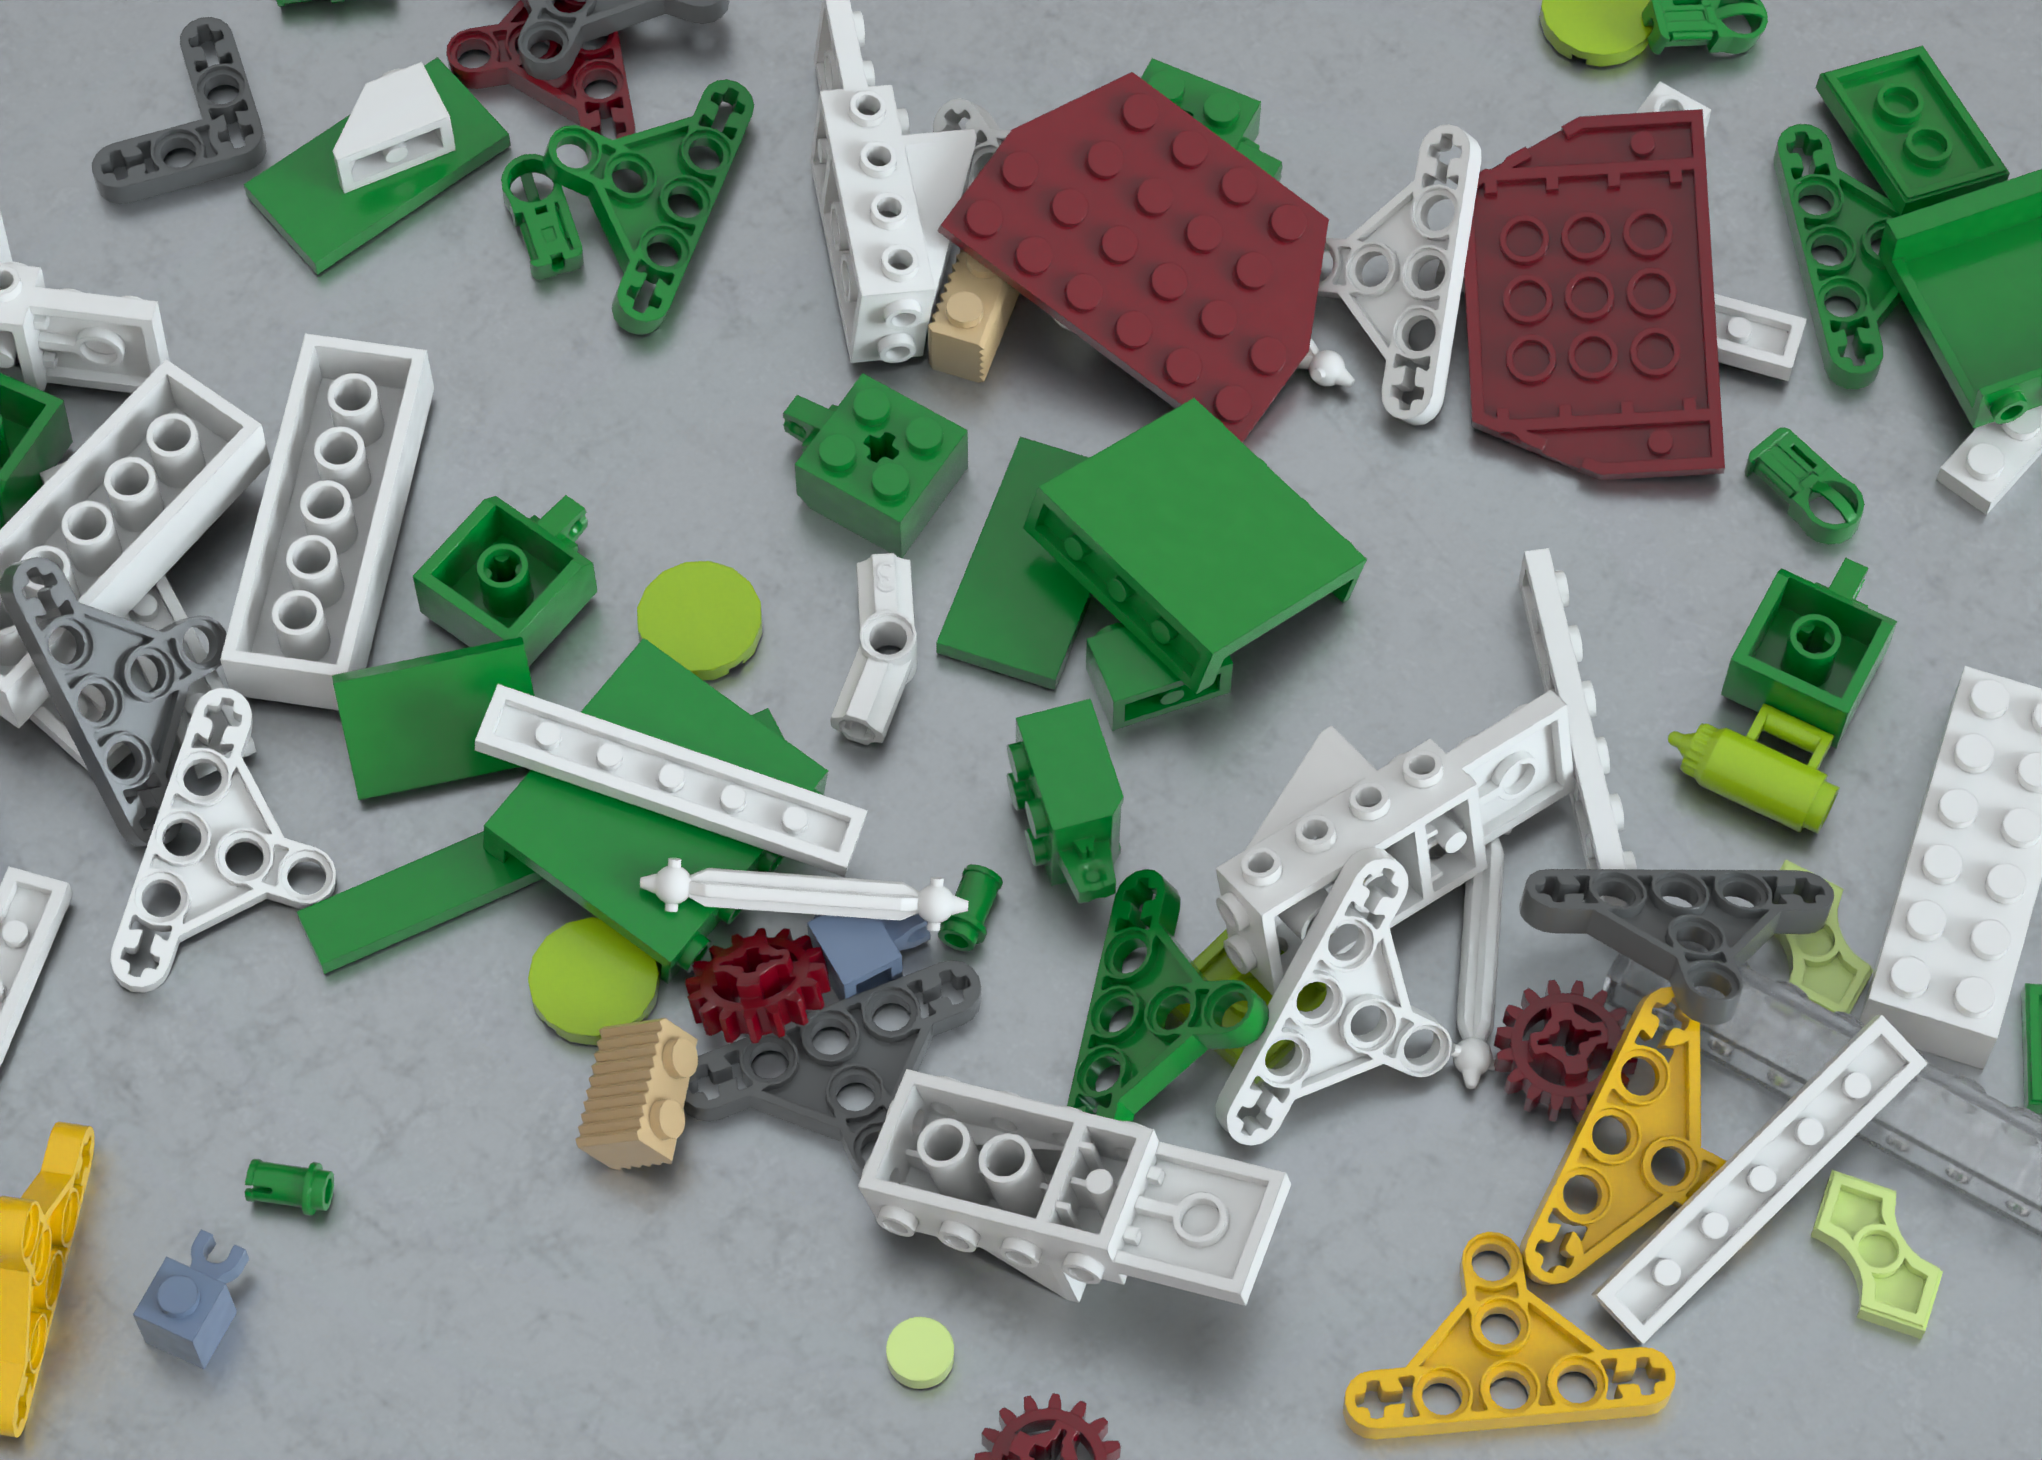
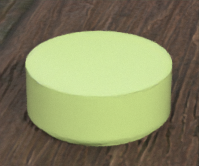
[886,1317,954,1389]

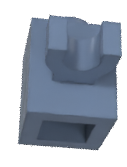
[807,914,931,1001]
[133,1229,249,1369]

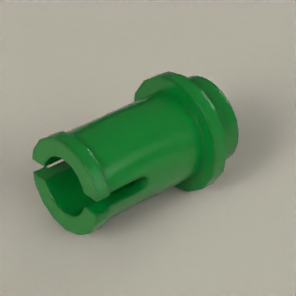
[938,864,1003,952]
[245,1159,334,1216]

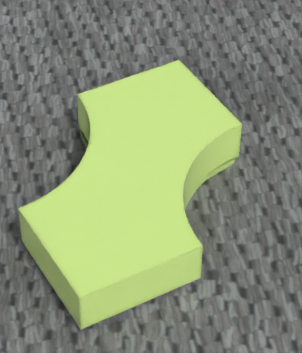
[1774,860,1873,1030]
[1810,1170,1943,1339]

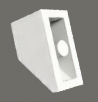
[333,62,456,194]

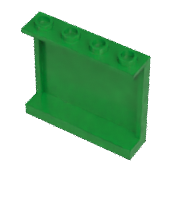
[1878,169,2042,429]
[1023,398,1367,694]
[483,638,828,984]

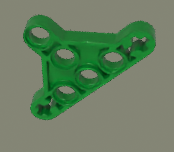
[543,79,754,335]
[1774,124,1902,390]
[1067,869,1269,1122]

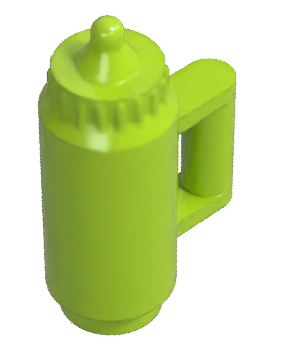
[1668,703,1840,834]

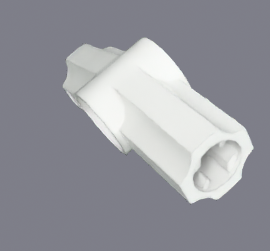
[830,553,918,745]

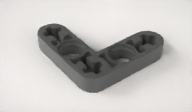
[92,17,267,204]

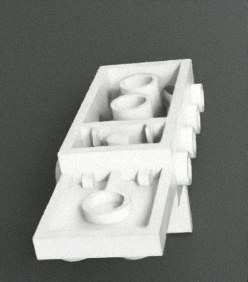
[810,0,977,363]
[0,211,170,393]
[1216,690,1575,996]
[858,1069,1291,1306]

